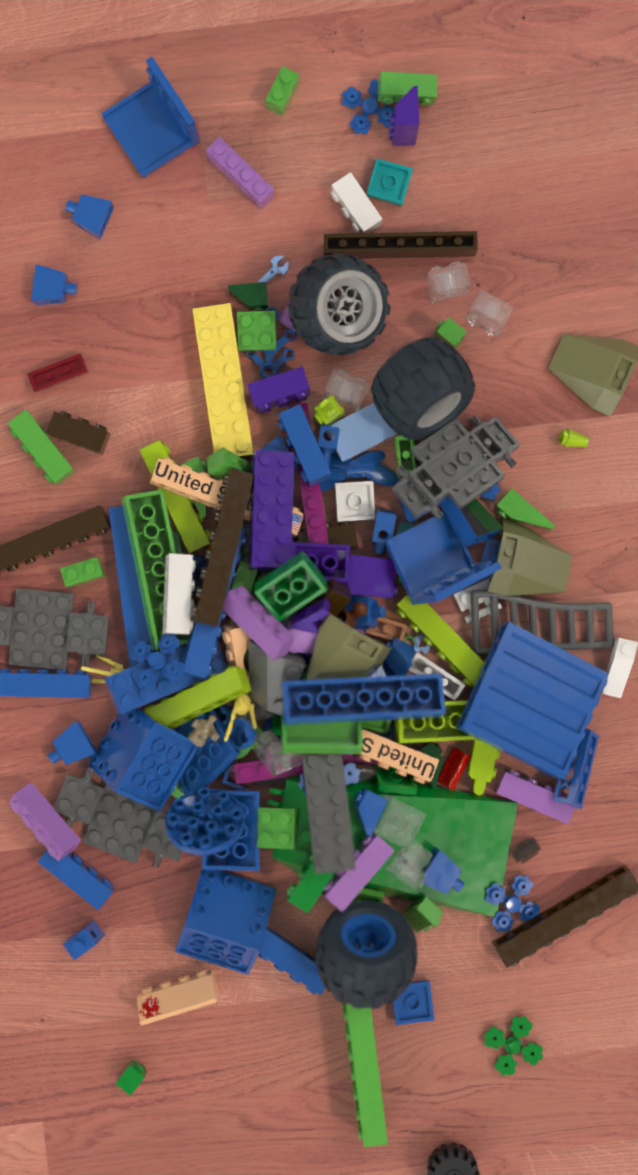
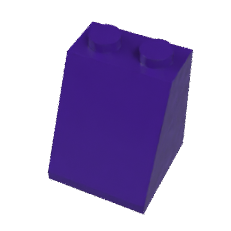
[348,555,399,599]

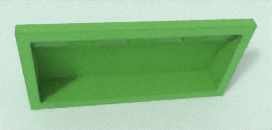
[281,710,363,754]

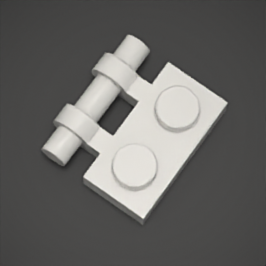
[454,579,502,624]

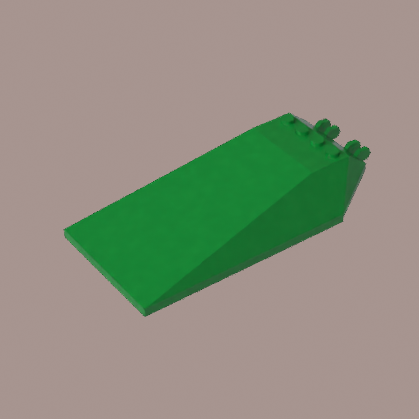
[266,771,518,917]

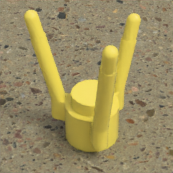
[81,654,125,684]
[224,695,256,741]

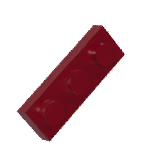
[27,353,88,393]

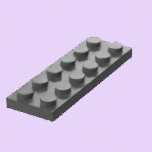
[301,753,356,874]

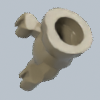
[188,714,220,747]

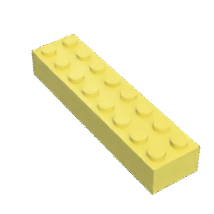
[193,303,254,459]

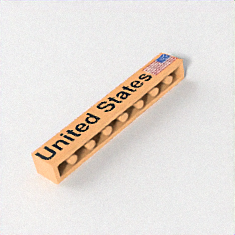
[149,458,304,538]
[350,729,439,784]

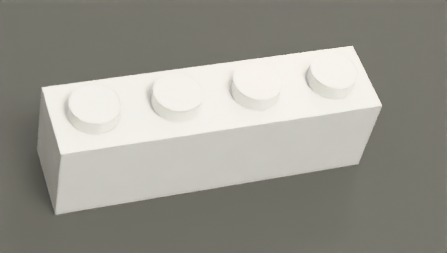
[163,554,196,635]

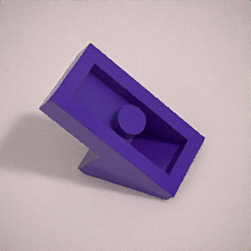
[292,598,330,634]

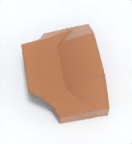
[365,609,408,641]

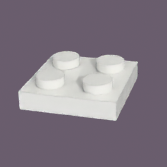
[334,481,375,522]

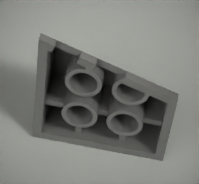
[249,639,305,715]

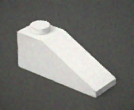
[601,638,638,698]

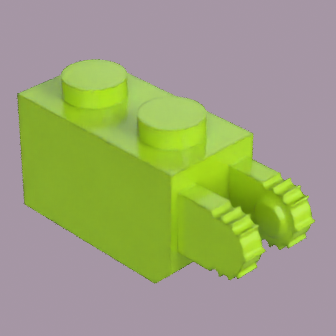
[314,395,345,427]
[467,739,500,795]

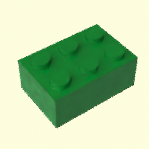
[254,551,327,622]

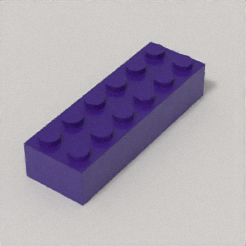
[248,450,294,571]

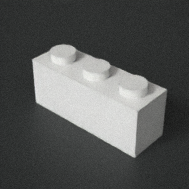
[331,172,383,233]
[409,651,465,701]

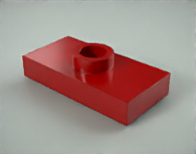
[437,747,471,790]

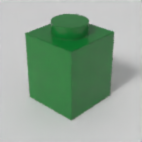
[115,1060,147,1096]

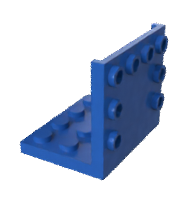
[101,57,200,178]
[384,511,502,605]
[88,707,199,812]
[175,870,277,975]

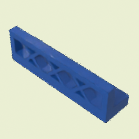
[553,729,599,809]

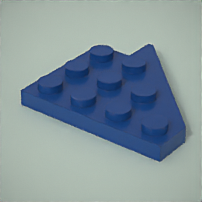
[180,709,241,794]

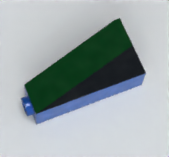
[440,495,503,547]

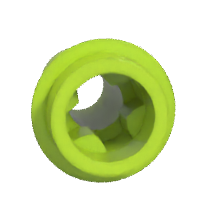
[559,428,589,448]

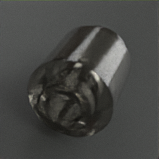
[348,762,376,782]
[511,837,541,864]

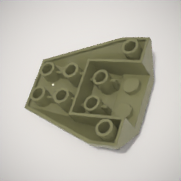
[548,334,638,417]
[487,519,572,596]
[306,613,392,680]

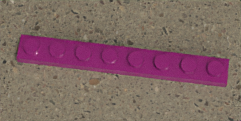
[289,403,329,544]
[234,754,378,784]

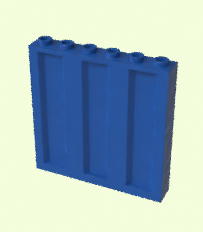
[456,622,609,779]

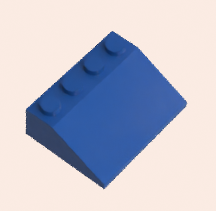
[202,788,260,871]

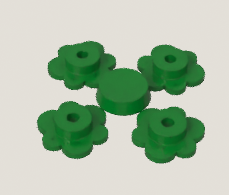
[484,1016,543,1076]

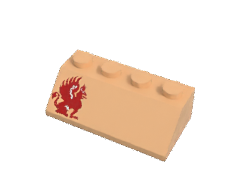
[137,969,220,1026]

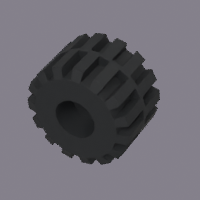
[427,1142,480,1175]

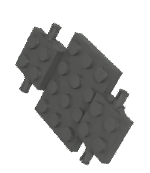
[392,415,520,520]
[0,588,110,670]
[54,767,183,868]

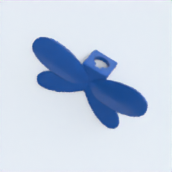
[320,451,398,491]

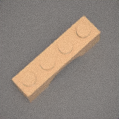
[222,622,251,699]

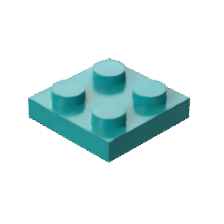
[366,158,413,207]

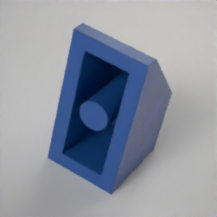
[384,637,414,676]
[354,787,388,836]

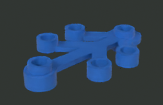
[245,307,296,379]

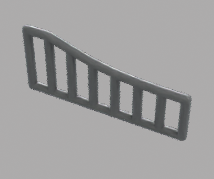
[470,590,614,655]

